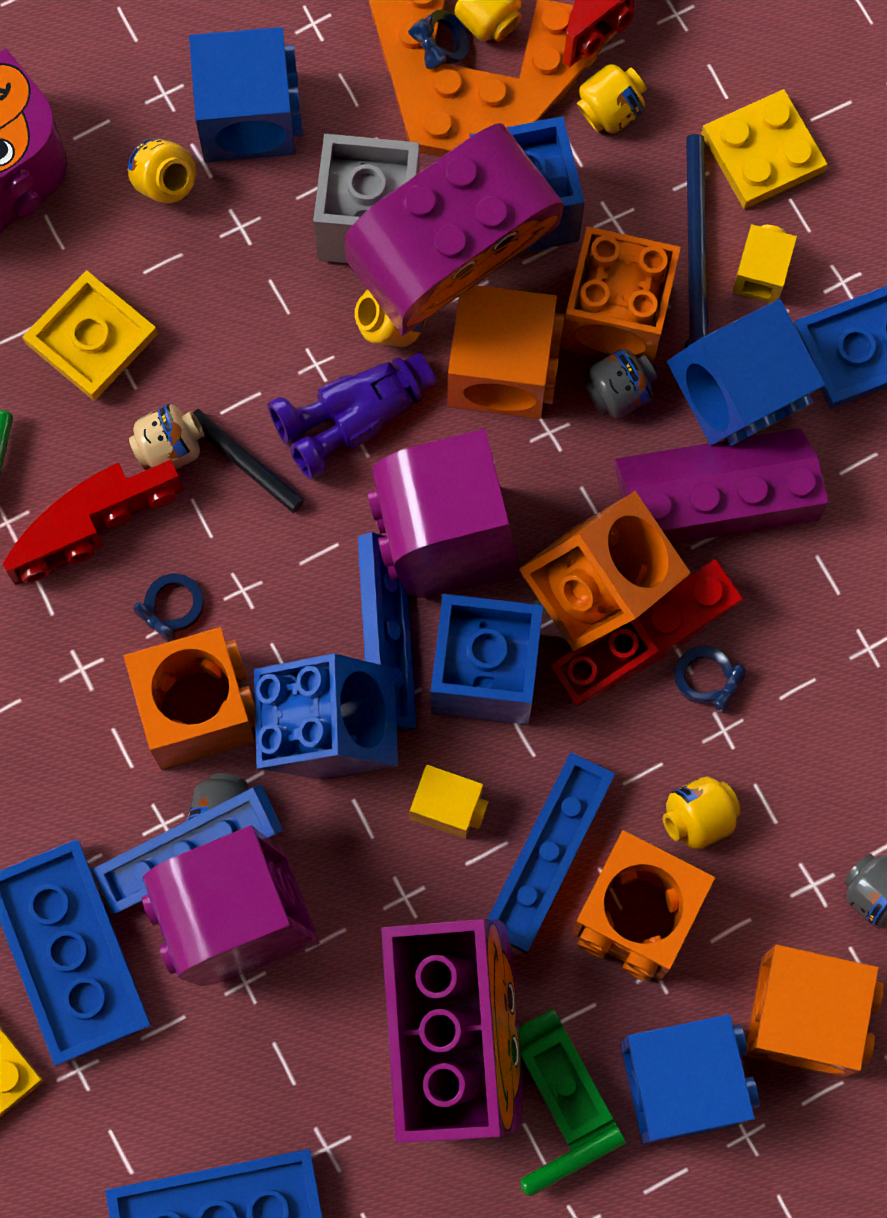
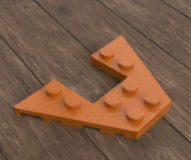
[368,0,617,157]

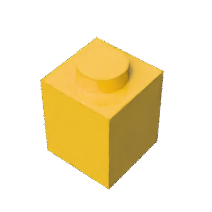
[732,224,797,303]
[409,764,489,839]

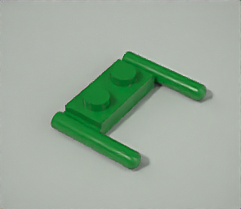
[519,1008,627,1196]

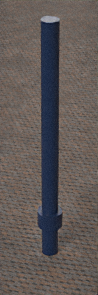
[685,134,708,348]

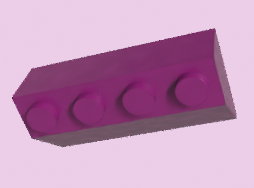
[614,428,828,545]

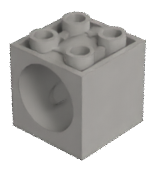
[313,134,420,263]

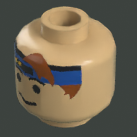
[129,404,204,470]

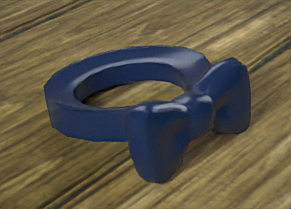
[408,9,469,69]
[133,573,204,642]
[674,646,746,713]

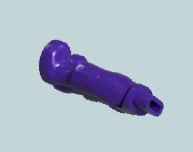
[267,353,438,480]

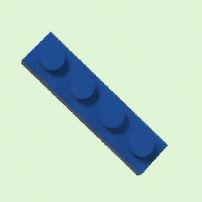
[358,532,417,732]
[488,752,615,954]
[92,784,284,915]

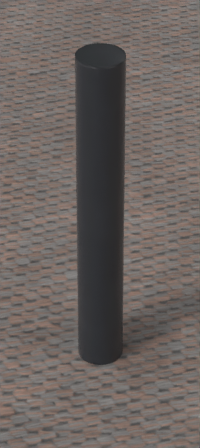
[193,409,305,513]

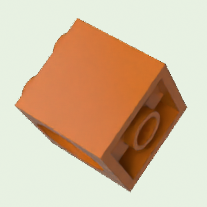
[561,226,681,366]
[447,285,564,419]
[518,491,690,651]
[123,627,255,770]
[571,830,715,983]
[746,944,884,1078]

